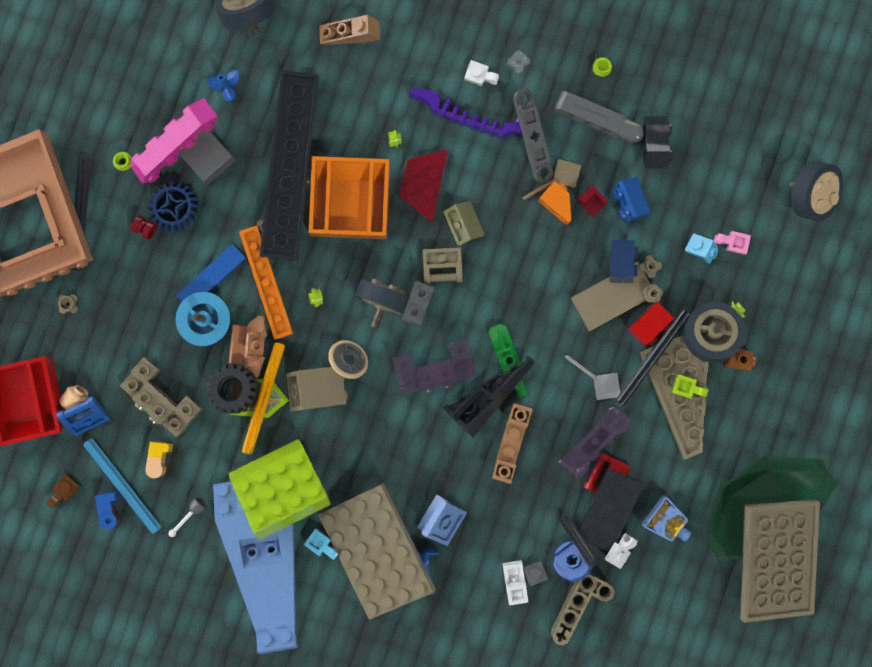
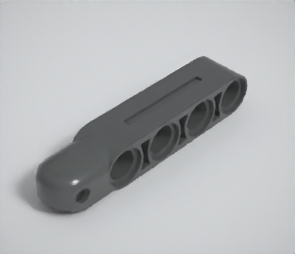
[554,91,645,144]

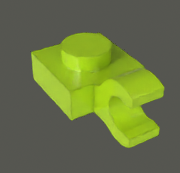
[672,374,708,399]

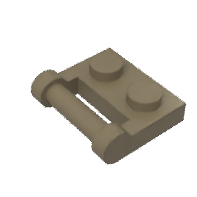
[423,247,463,284]

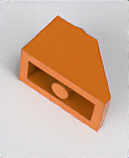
[538,181,571,226]

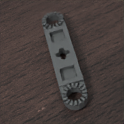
[513,89,553,183]

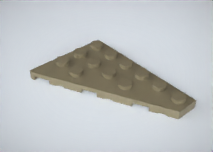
[639,335,709,460]

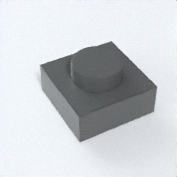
[523,560,548,586]

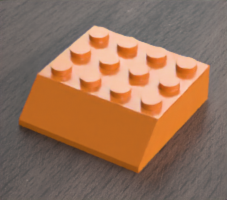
[309,156,390,239]

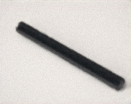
[71,158,91,271]
[616,309,690,406]

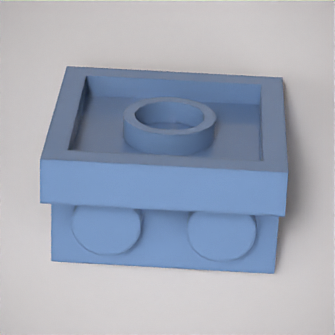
[417,495,467,546]

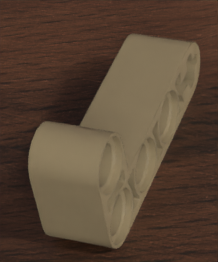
[551,573,614,645]

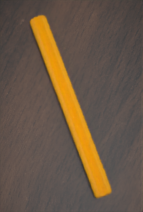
[242,342,285,455]

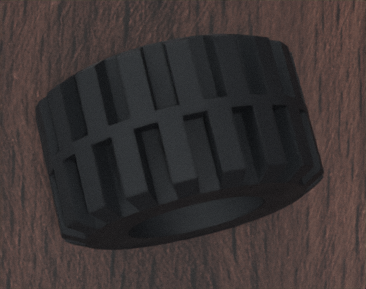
[206,364,259,414]

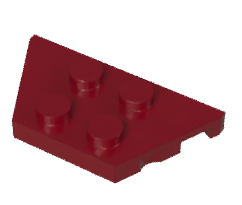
[399,150,448,222]

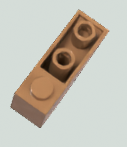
[320,15,380,45]

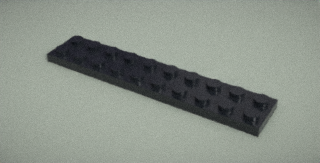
[259,70,319,262]

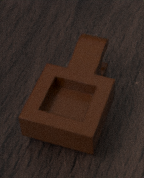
[46,474,81,508]

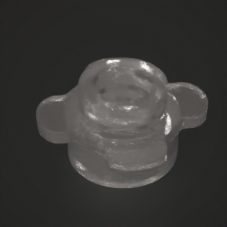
[507,50,530,73]

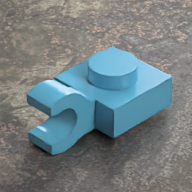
[304,528,338,560]

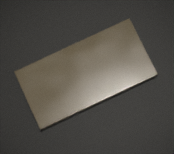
[570,262,655,331]

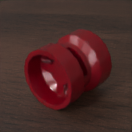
[130,215,157,240]

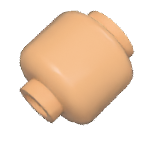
[59,385,89,414]

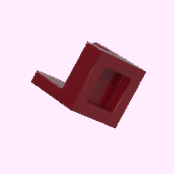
[577,185,608,217]

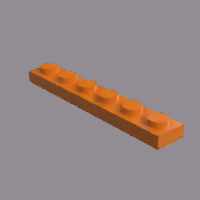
[239,225,294,340]

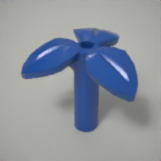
[207,70,239,102]
[417,549,439,579]

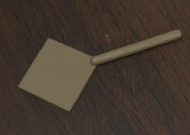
[523,159,581,200]

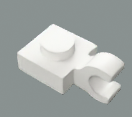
[464,60,499,86]
[605,533,638,569]

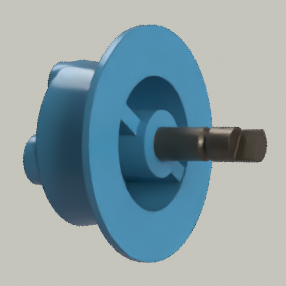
[176,292,230,346]

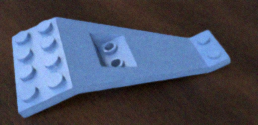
[213,482,298,654]

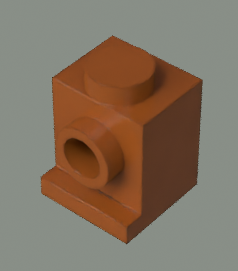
[724,350,756,371]

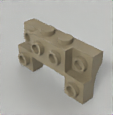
[120,357,203,437]

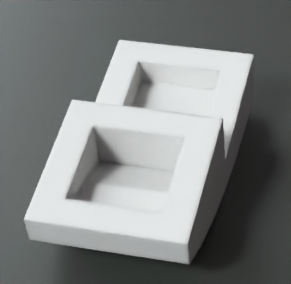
[502,560,528,605]

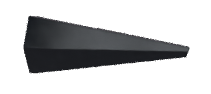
[443,356,535,438]

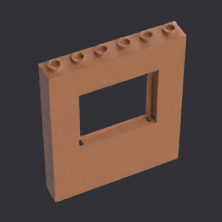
[0,129,93,300]

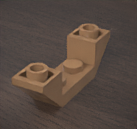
[492,403,532,484]

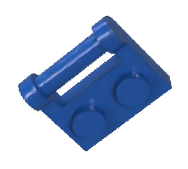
[57,396,110,436]

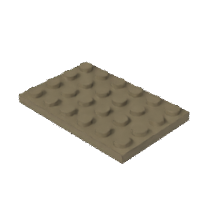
[318,483,436,620]
[740,500,820,623]

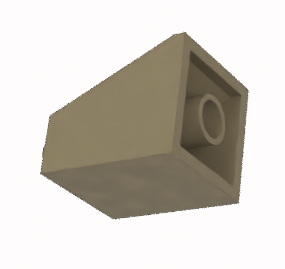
[286,367,348,412]

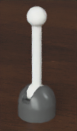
[168,497,207,537]

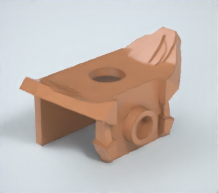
[229,316,267,378]

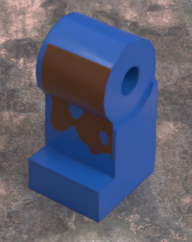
[95,491,121,530]

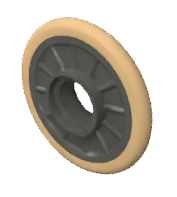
[329,340,368,379]

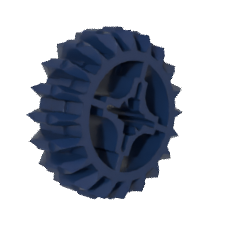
[148,181,200,233]

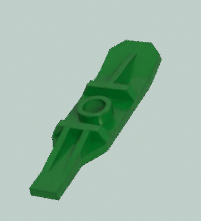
[488,323,528,398]

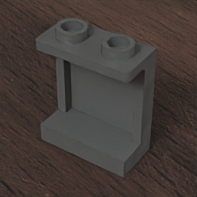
[179,131,236,185]
[401,282,434,327]

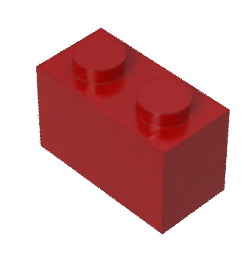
[627,302,674,346]

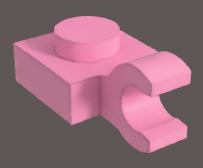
[714,231,751,255]

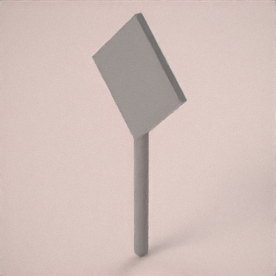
[565,355,620,400]

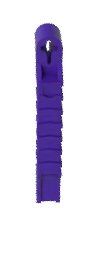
[409,88,535,140]

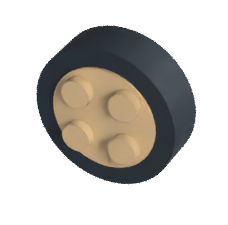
[790,161,843,221]

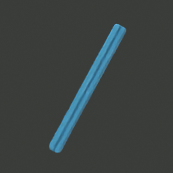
[84,439,161,534]

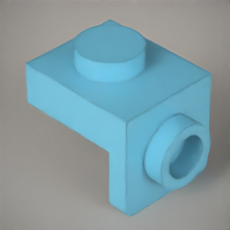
[685,233,718,264]

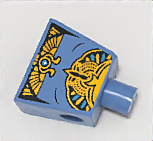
[641,495,691,542]

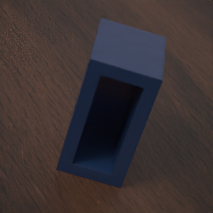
[610,240,638,283]

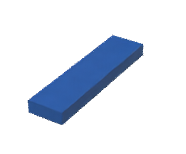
[176,244,246,301]

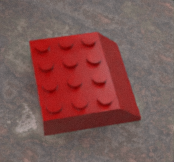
[0,356,63,446]

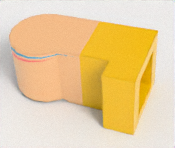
[146,441,173,478]

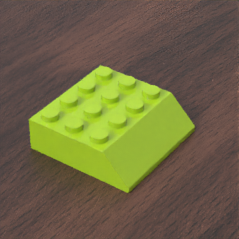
[229,439,331,540]

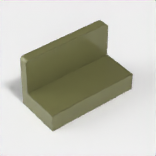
[444,201,485,246]

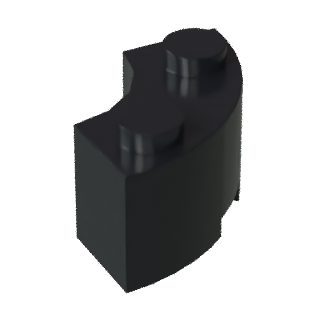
[643,116,673,168]

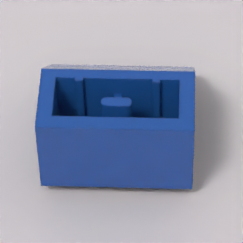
[612,177,651,224]

